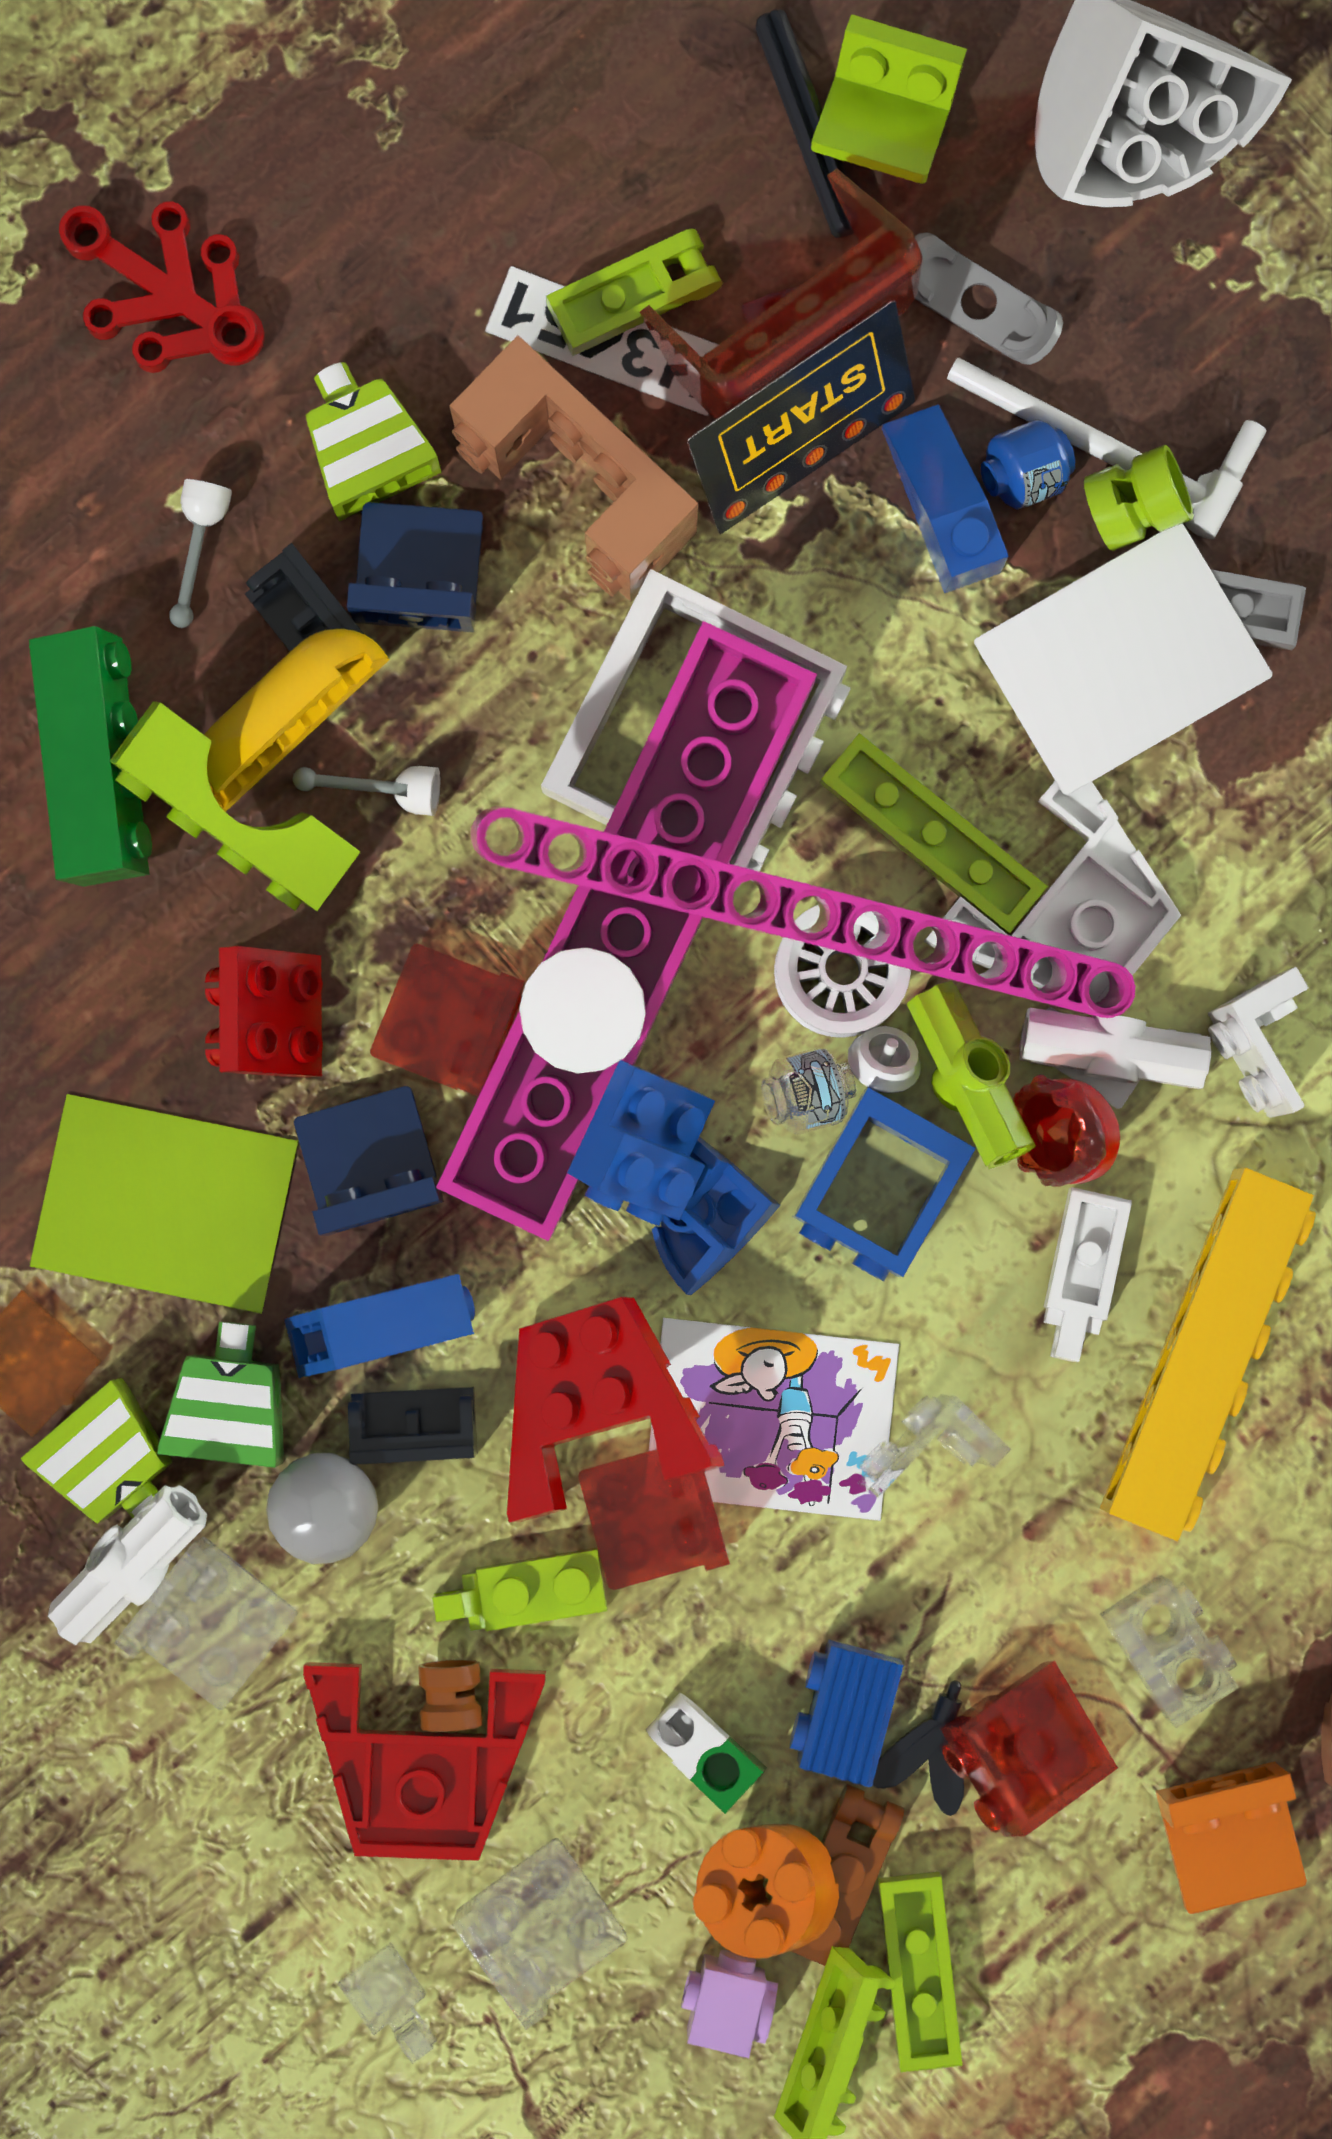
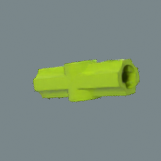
[907,981,1036,1169]

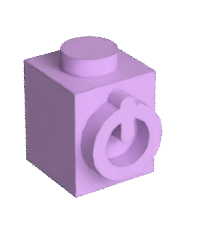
[681,1950,778,2058]

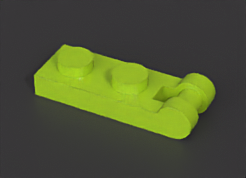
[546,229,723,356]

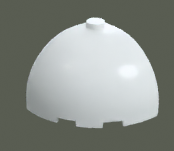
[1035,0,1292,207]

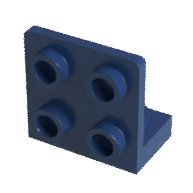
[347,502,484,632]
[294,1086,444,1236]

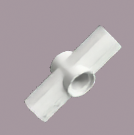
[1019,1008,1212,1089]
[48,1485,207,1645]

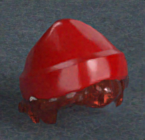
[1013,1075,1120,1188]

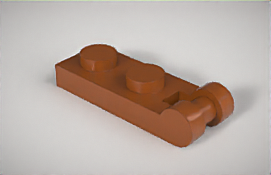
[791,1784,905,1966]

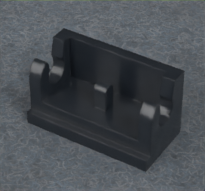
[245,543,364,651]
[348,1387,478,1465]

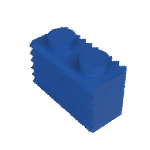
[789,1639,904,1787]

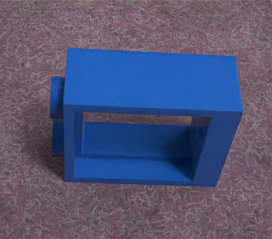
[793,1087,976,1282]

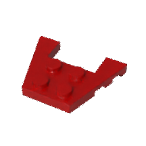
[507,1297,724,1523]
[303,1662,546,1861]

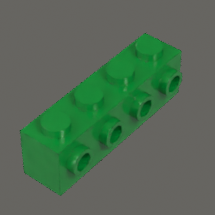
[29,626,152,887]

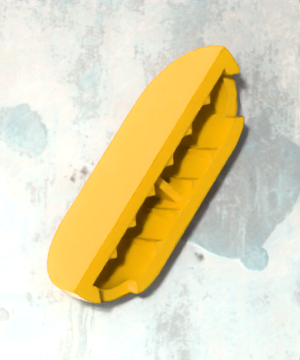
[204,629,390,812]

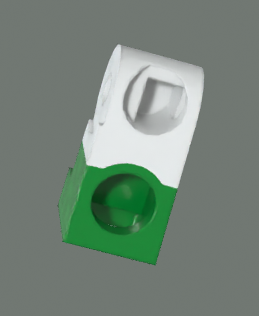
[646,1693,767,1814]

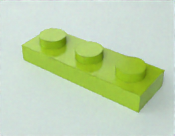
[878,1871,963,2072]

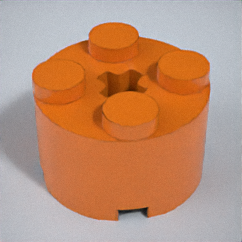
[693,1824,839,1958]

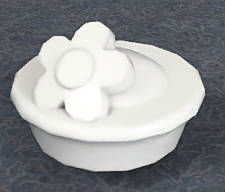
[848,1026,921,1093]

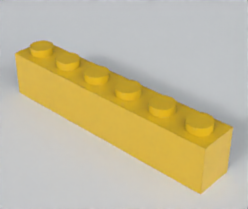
[1100,1167,1316,1542]

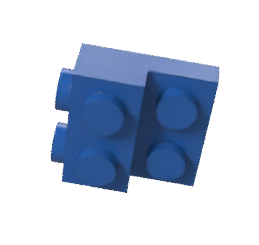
[567,1060,715,1226]

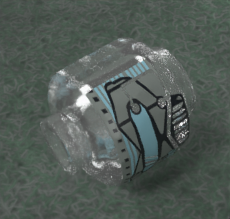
[761,1048,856,1134]

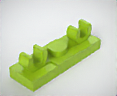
[774,1946,896,2139]

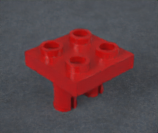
[205,946,323,1078]

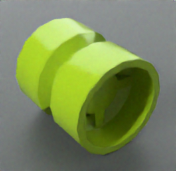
[1084,445,1194,551]

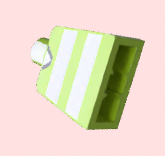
[305,362,442,521]
[20,1378,172,1523]

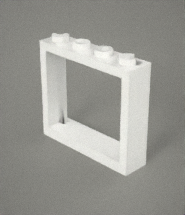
[541,569,851,890]

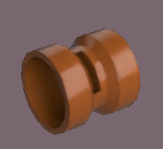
[418,1660,482,1732]

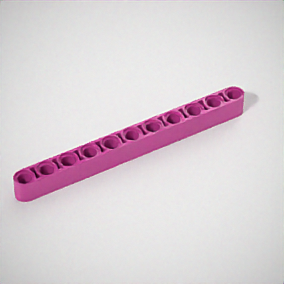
[471,806,1136,1018]

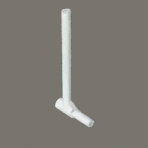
[947,357,1266,539]

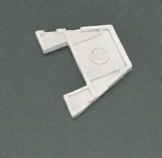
[924,781,1181,1003]

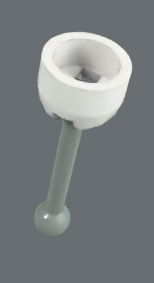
[169,479,232,628]
[293,766,440,816]

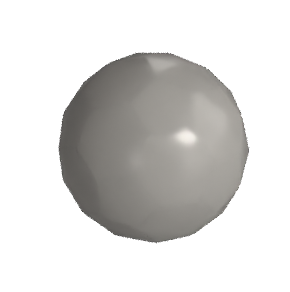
[266,1453,378,1564]

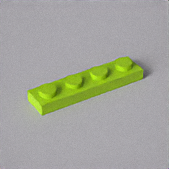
[819,733,1048,934]

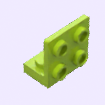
[811,14,967,184]

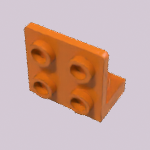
[1155,1761,1307,1914]

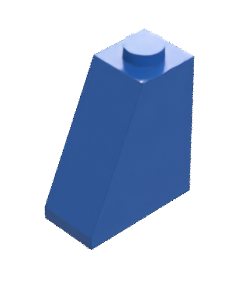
[284,1274,475,1378]

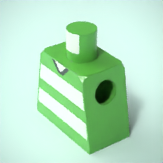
[158,1321,284,1468]

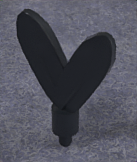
[873,1680,964,1816]

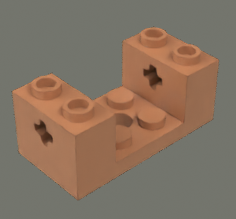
[449,335,698,602]

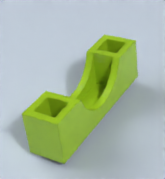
[110,701,360,911]

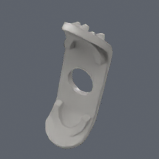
[896,233,1063,365]

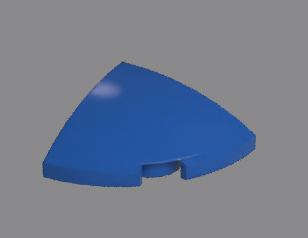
[652,1136,780,1295]

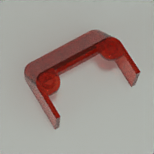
[639,169,923,420]

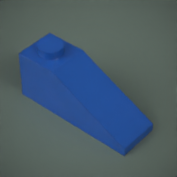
[882,404,1009,594]

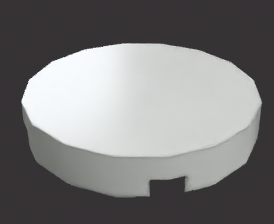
[520,948,646,1073]

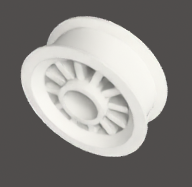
[774,905,911,1037]

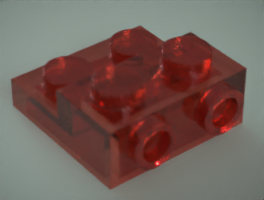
[940,1660,1118,1837]

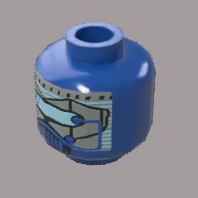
[981,420,1075,509]

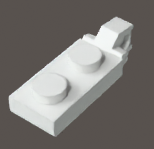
[1044,1187,1132,1362]

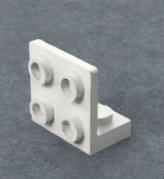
[1207,967,1309,1118]

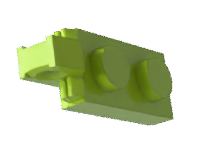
[432,1548,608,1631]

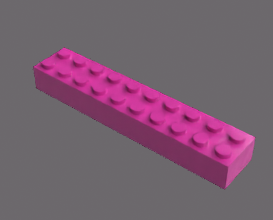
[436,621,817,1241]

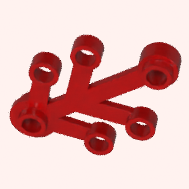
[59,201,265,373]

